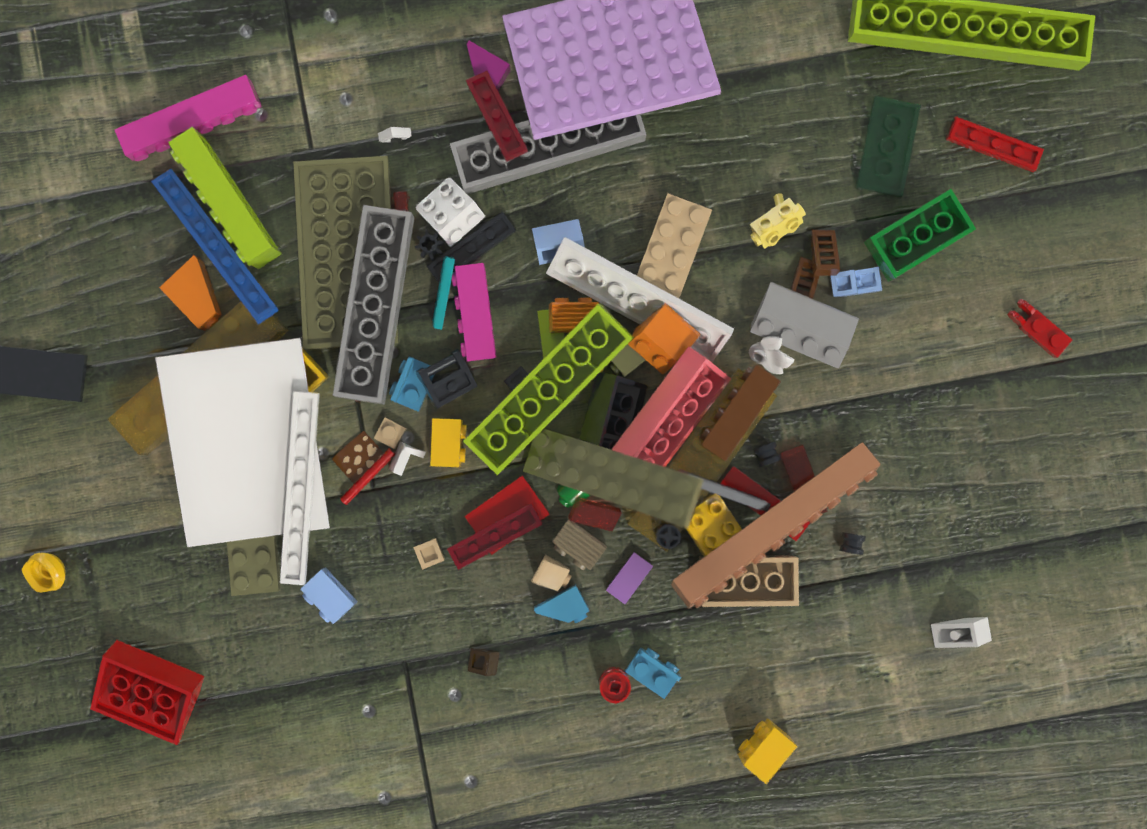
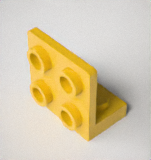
[685,493,742,557]

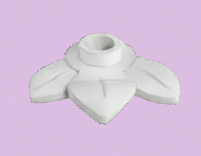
[749,337,794,374]

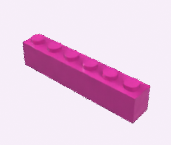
[114,75,262,161]

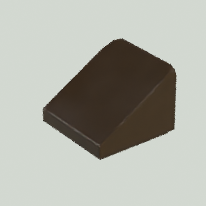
[468,648,500,676]

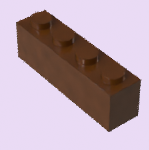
[699,365,781,462]

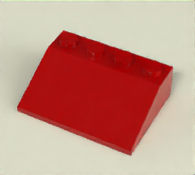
[90,640,204,745]

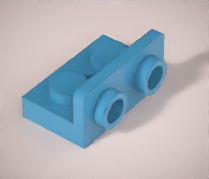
[389,356,435,412]
[625,648,681,699]

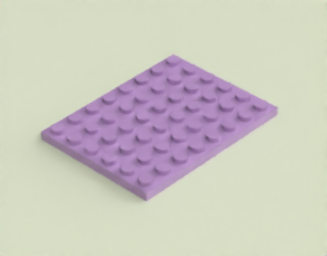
[502,0,721,140]

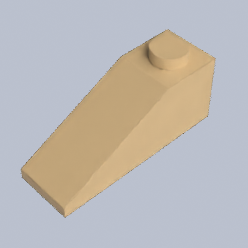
[532,554,572,591]

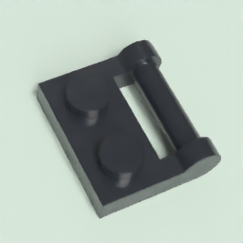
[416,349,478,409]

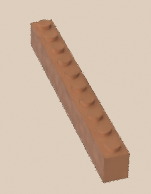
[671,442,881,609]

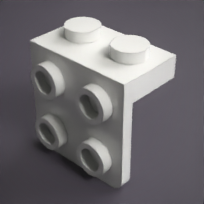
[416,178,485,247]

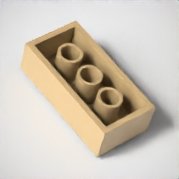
[637,193,712,299]
[699,555,799,607]

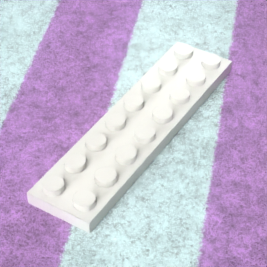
[546,237,734,363]

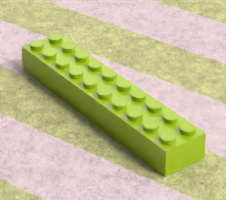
[848,0,1095,70]

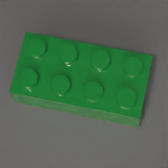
[864,189,976,282]

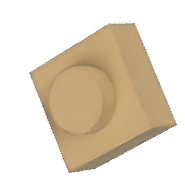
[374,417,407,449]
[413,538,445,570]

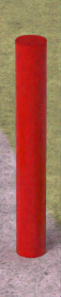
[340,448,396,505]

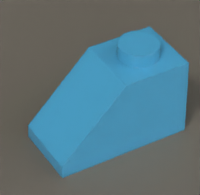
[534,584,589,623]

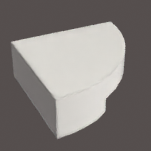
[378,127,412,142]

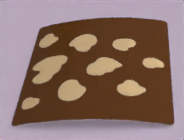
[332,431,390,484]

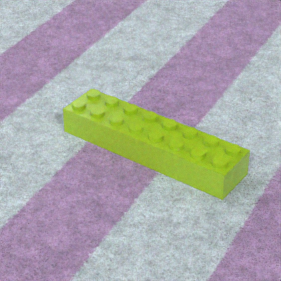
[463,303,633,475]

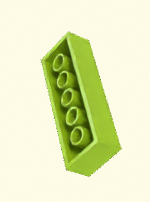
[168,127,282,269]

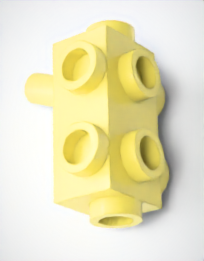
[750,194,806,249]

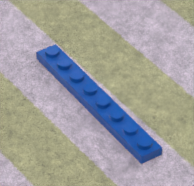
[151,169,278,325]

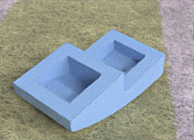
[831,267,882,297]

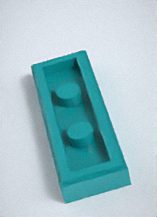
[432,256,455,330]

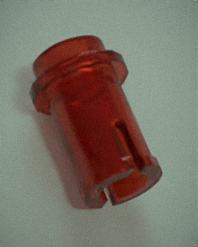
[391,192,410,212]

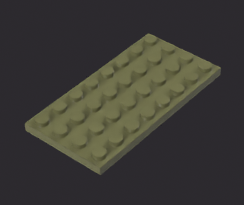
[293,156,399,350]

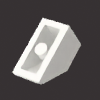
[931,617,992,648]

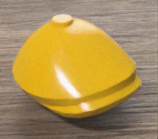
[22,553,66,593]

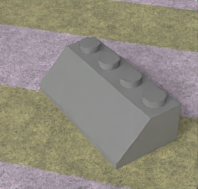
[750,282,859,369]

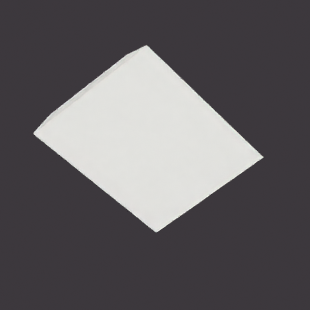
[156,338,330,547]

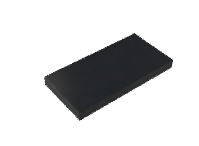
[0,346,88,402]

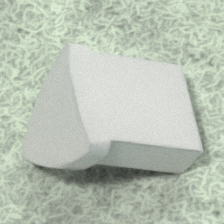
[388,442,426,476]

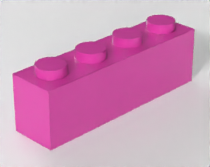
[452,263,496,361]

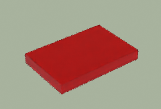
[464,475,550,555]

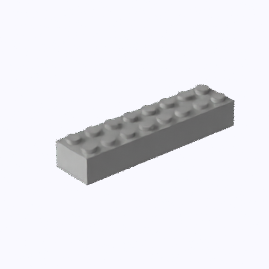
[450,114,646,194]
[333,205,414,405]

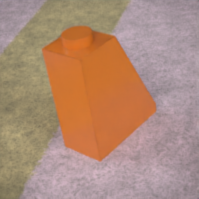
[159,255,222,331]

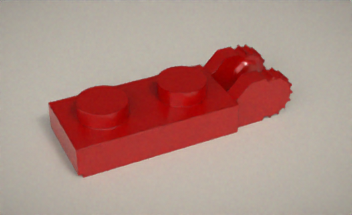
[1007,299,1072,358]

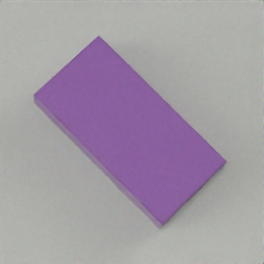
[606,552,653,604]

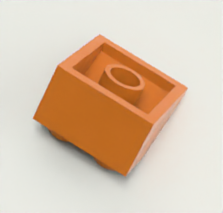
[628,303,700,375]

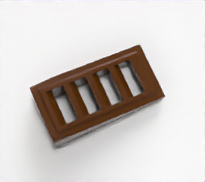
[811,230,840,276]
[790,257,823,299]

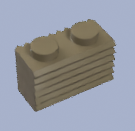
[552,518,607,571]

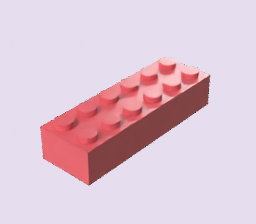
[612,347,731,467]

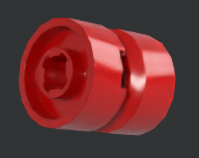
[599,667,631,704]

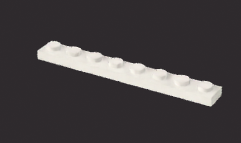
[280,391,320,585]

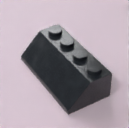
[579,372,648,450]

